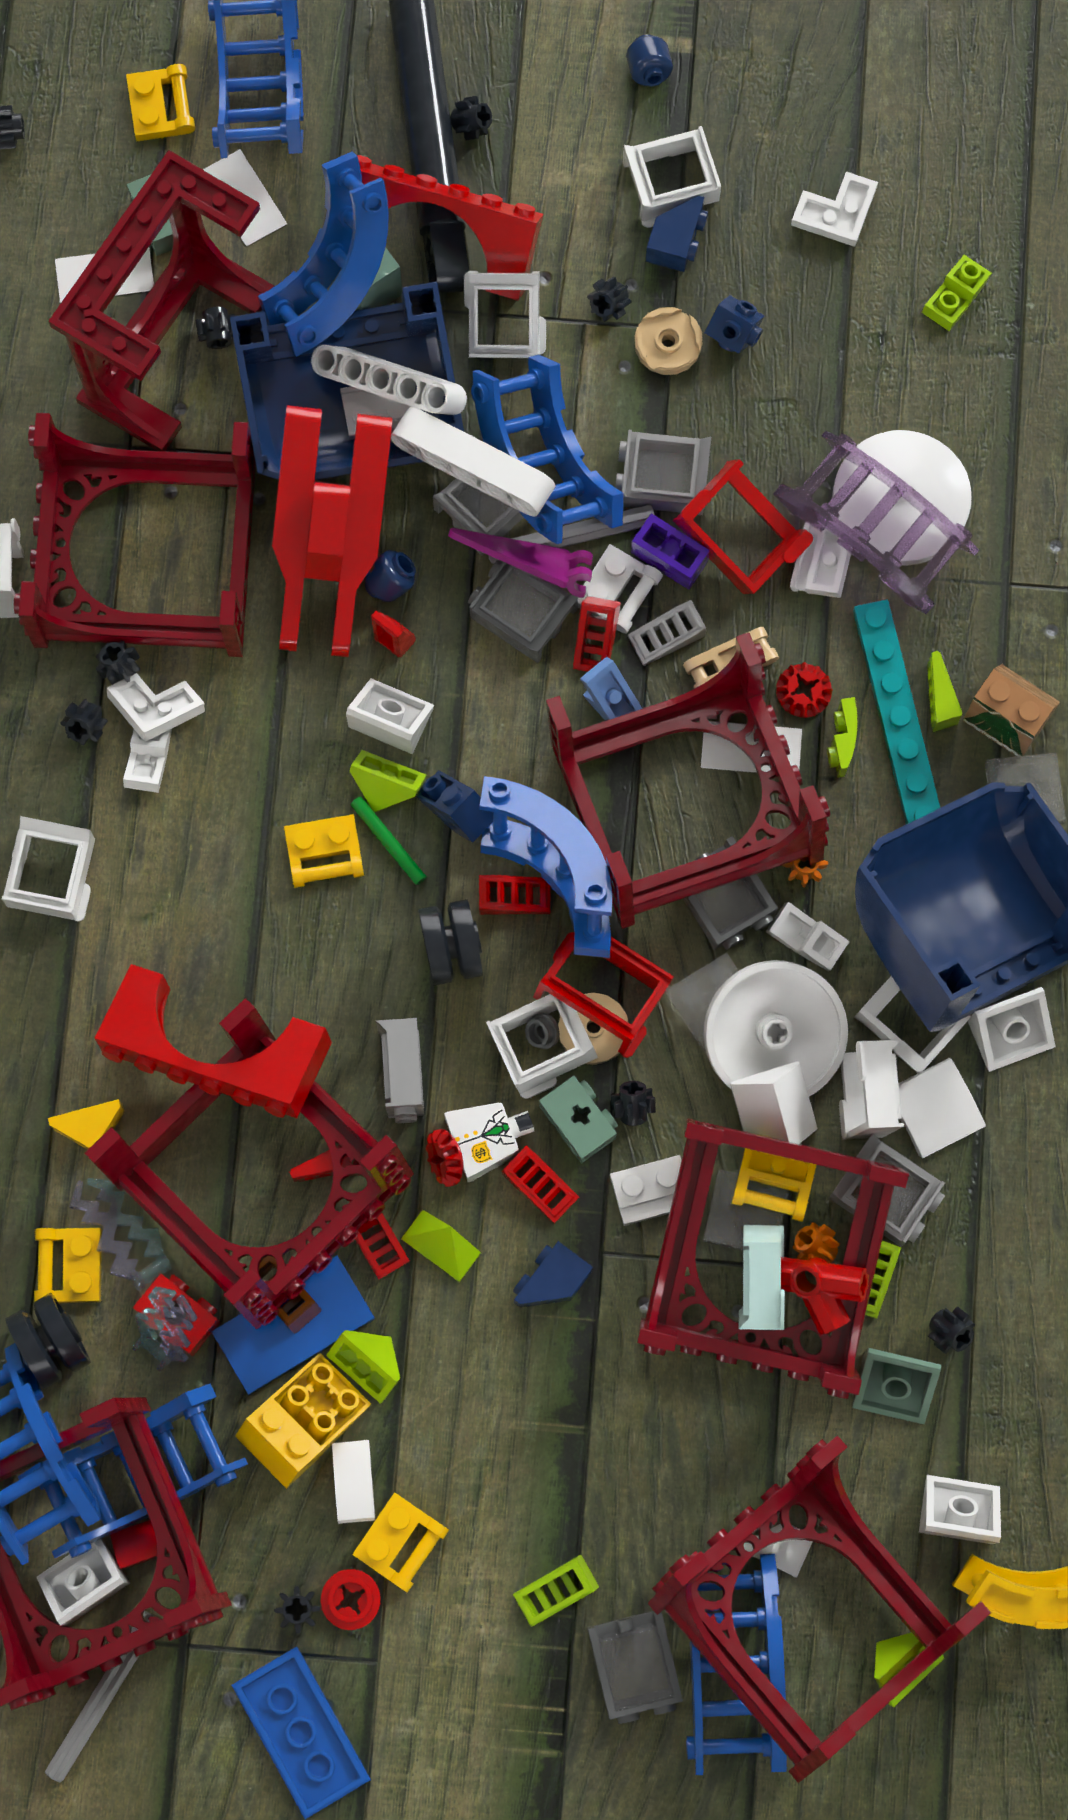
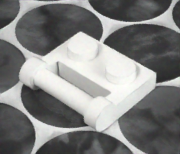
[578,544,663,633]

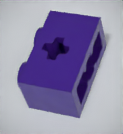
[631,513,710,590]

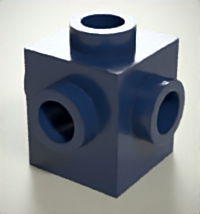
[704,295,764,353]

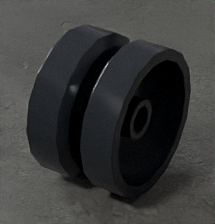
[418,899,483,986]
[5,1293,91,1389]

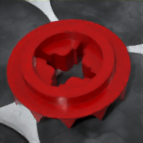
[776,662,833,718]
[425,1129,464,1187]
[321,1569,381,1630]

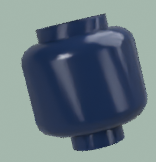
[626,35,673,86]
[364,550,416,602]

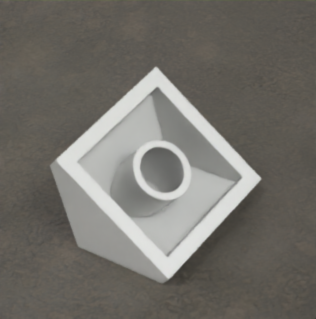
[346,678,434,754]
[968,987,1056,1072]
[730,1061,818,1144]
[919,1475,1001,1544]
[36,1539,130,1626]

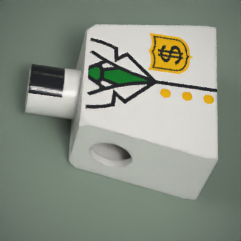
[444,1103,534,1182]

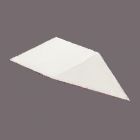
[744,1524,812,1578]

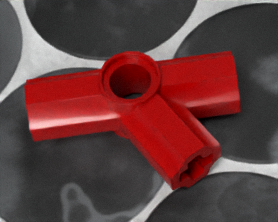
[781,1257,869,1335]

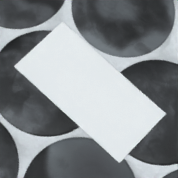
[203,149,287,247]
[55,248,154,303]
[701,721,802,773]

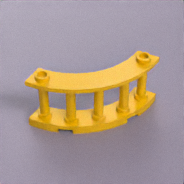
[952,1554,1068,1629]

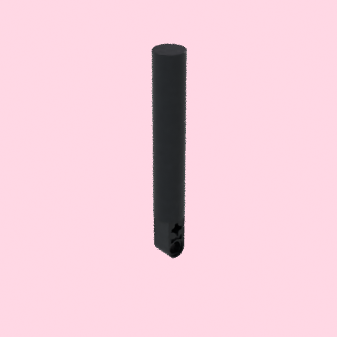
[389,0,469,292]

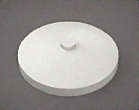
[832,430,971,565]
[704,960,848,1096]

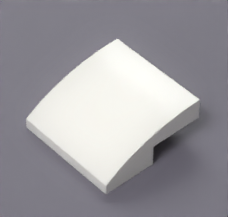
[898,1058,986,1158]

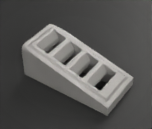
[627,600,706,666]

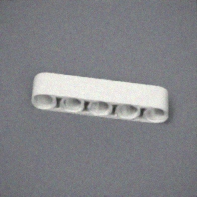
[311,345,467,415]
[391,407,556,517]

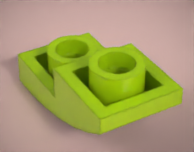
[921,255,992,331]
[827,697,857,778]

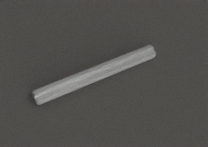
[488,505,655,564]
[45,1611,154,1783]

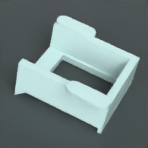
[739,1225,784,1330]

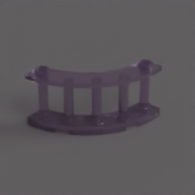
[773,431,979,614]

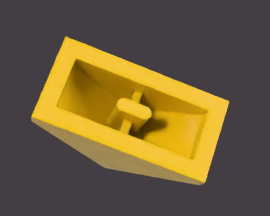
[48,1099,124,1150]

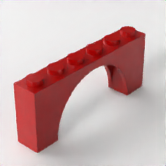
[357,155,544,301]
[94,964,332,1118]

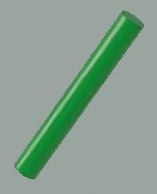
[350,796,427,886]

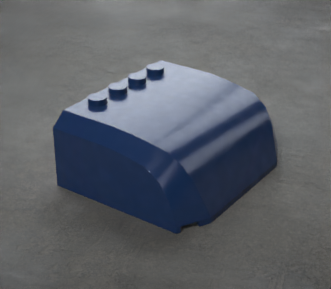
[230,282,464,481]
[855,782,1068,1032]

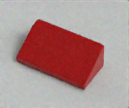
[110,1520,169,1570]

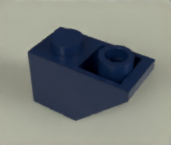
[645,196,708,272]
[416,770,493,843]
[513,1241,593,1308]

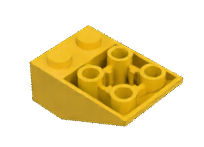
[235,1353,371,1489]

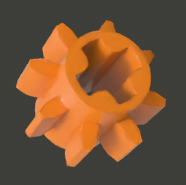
[782,857,828,887]
[793,1222,840,1263]

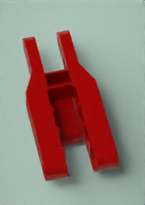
[272,405,392,657]

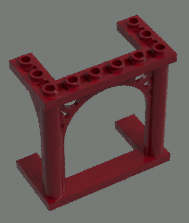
[48,150,275,452]
[14,413,256,657]
[546,632,830,929]
[85,998,414,1330]
[637,1118,909,1399]
[0,1397,232,1711]
[648,1435,991,1783]

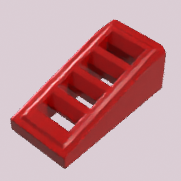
[573,596,621,672]
[371,611,416,658]
[479,875,550,915]
[289,1145,359,1182]
[502,1145,579,1224]
[355,1213,410,1280]

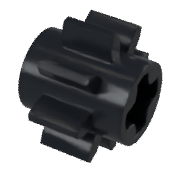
[450,96,492,141]
[0,105,25,149]
[587,276,632,322]
[195,307,235,349]
[96,640,140,685]
[60,699,108,745]
[611,1081,656,1126]
[928,1306,975,1354]
[274,1586,322,1633]

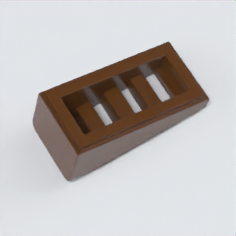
[259,1256,322,1334]

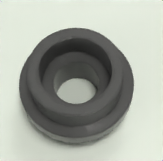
[525,1013,560,1049]

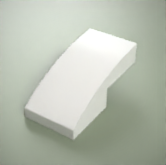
[123,729,172,793]
[766,902,849,971]
[332,1440,375,1524]

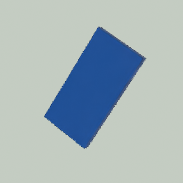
[211,1255,375,1395]
[231,1646,371,1819]

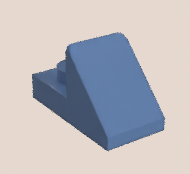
[580,657,642,721]

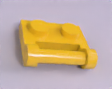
[126,64,195,142]
[284,814,364,888]
[731,1148,816,1222]
[34,1228,102,1303]
[352,1492,449,1593]

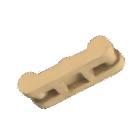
[683,627,779,688]

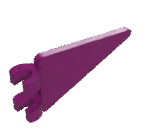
[448,528,593,598]

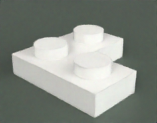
[791,172,878,247]
[107,673,205,742]

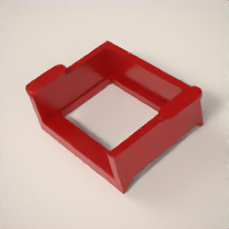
[672,459,813,594]
[533,932,674,1058]

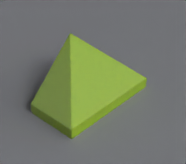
[350,750,427,812]
[401,1210,481,1282]
[326,1330,400,1404]
[874,1632,944,1707]

